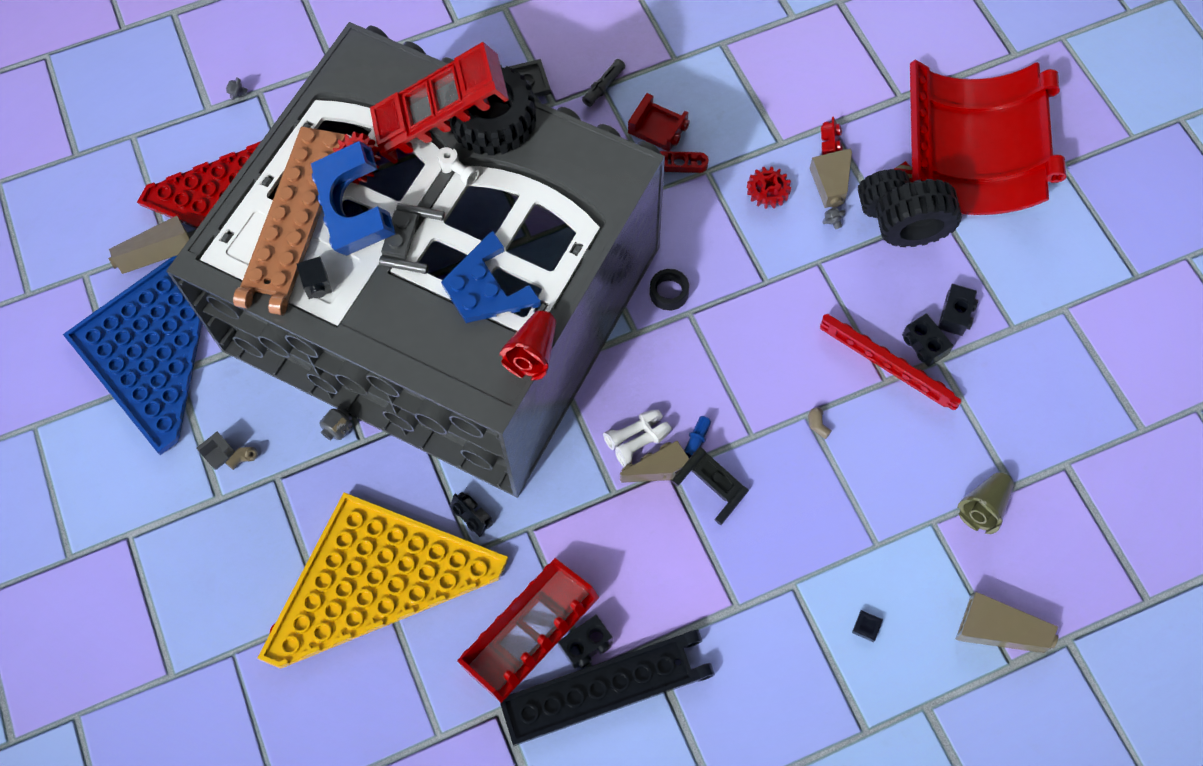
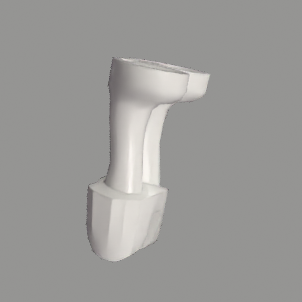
[603,410,672,467]

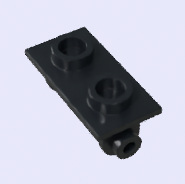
[450,492,493,537]

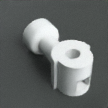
[437,147,479,186]

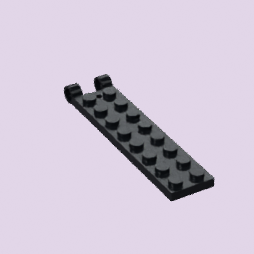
[500,629,715,746]

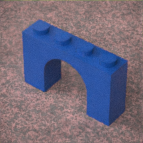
[311,141,396,256]

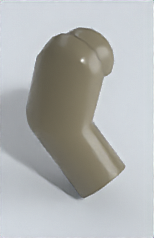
[808,407,832,439]

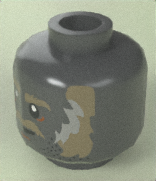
[320,408,353,441]

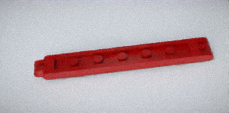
[820,314,961,410]

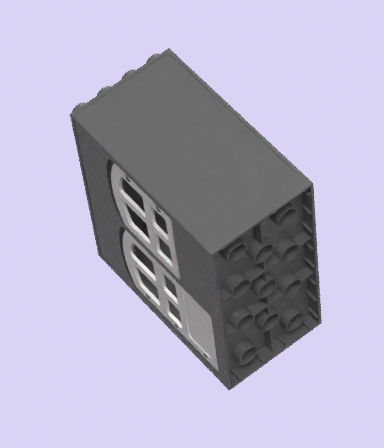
[166,22,665,498]

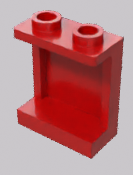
[628,93,690,151]

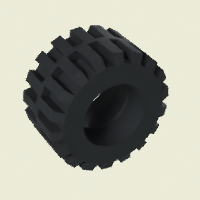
[858,169,910,218]

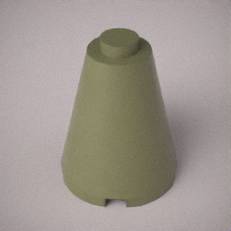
[957,473,1014,534]

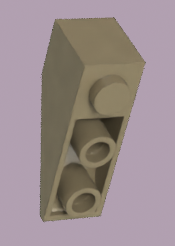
[620,441,689,483]

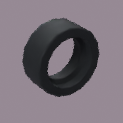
[649,269,689,311]

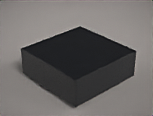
[852,610,883,642]

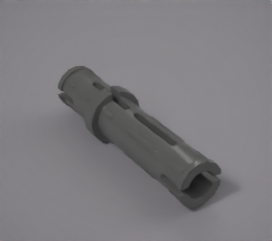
[582,59,625,107]

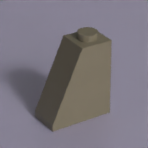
[809,148,852,208]

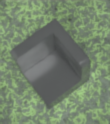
[196,431,235,470]

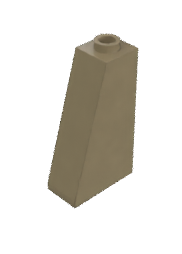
[108,216,190,274]
[955,592,1059,653]

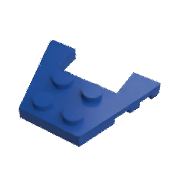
[441,231,541,323]

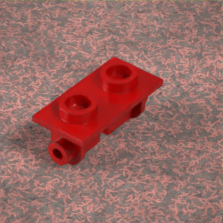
[821,116,843,155]

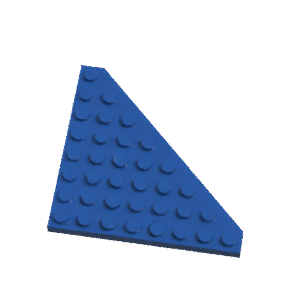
[63,256,202,455]

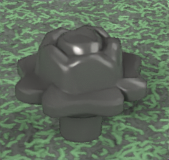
[226,77,248,100]
[823,207,845,229]

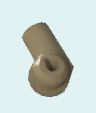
[225,447,258,470]

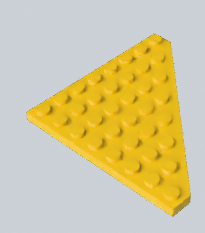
[257,492,508,669]

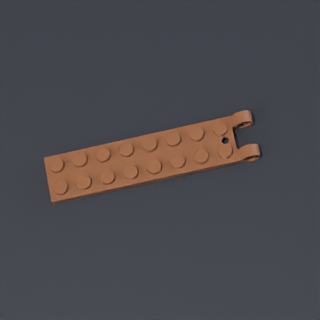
[233,127,345,315]

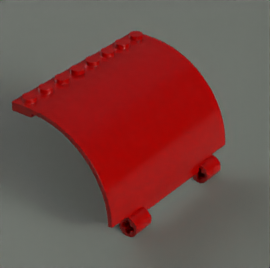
[910,59,1067,215]

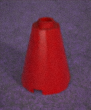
[500,311,556,380]

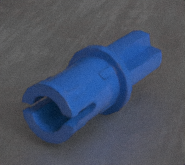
[684,416,711,458]

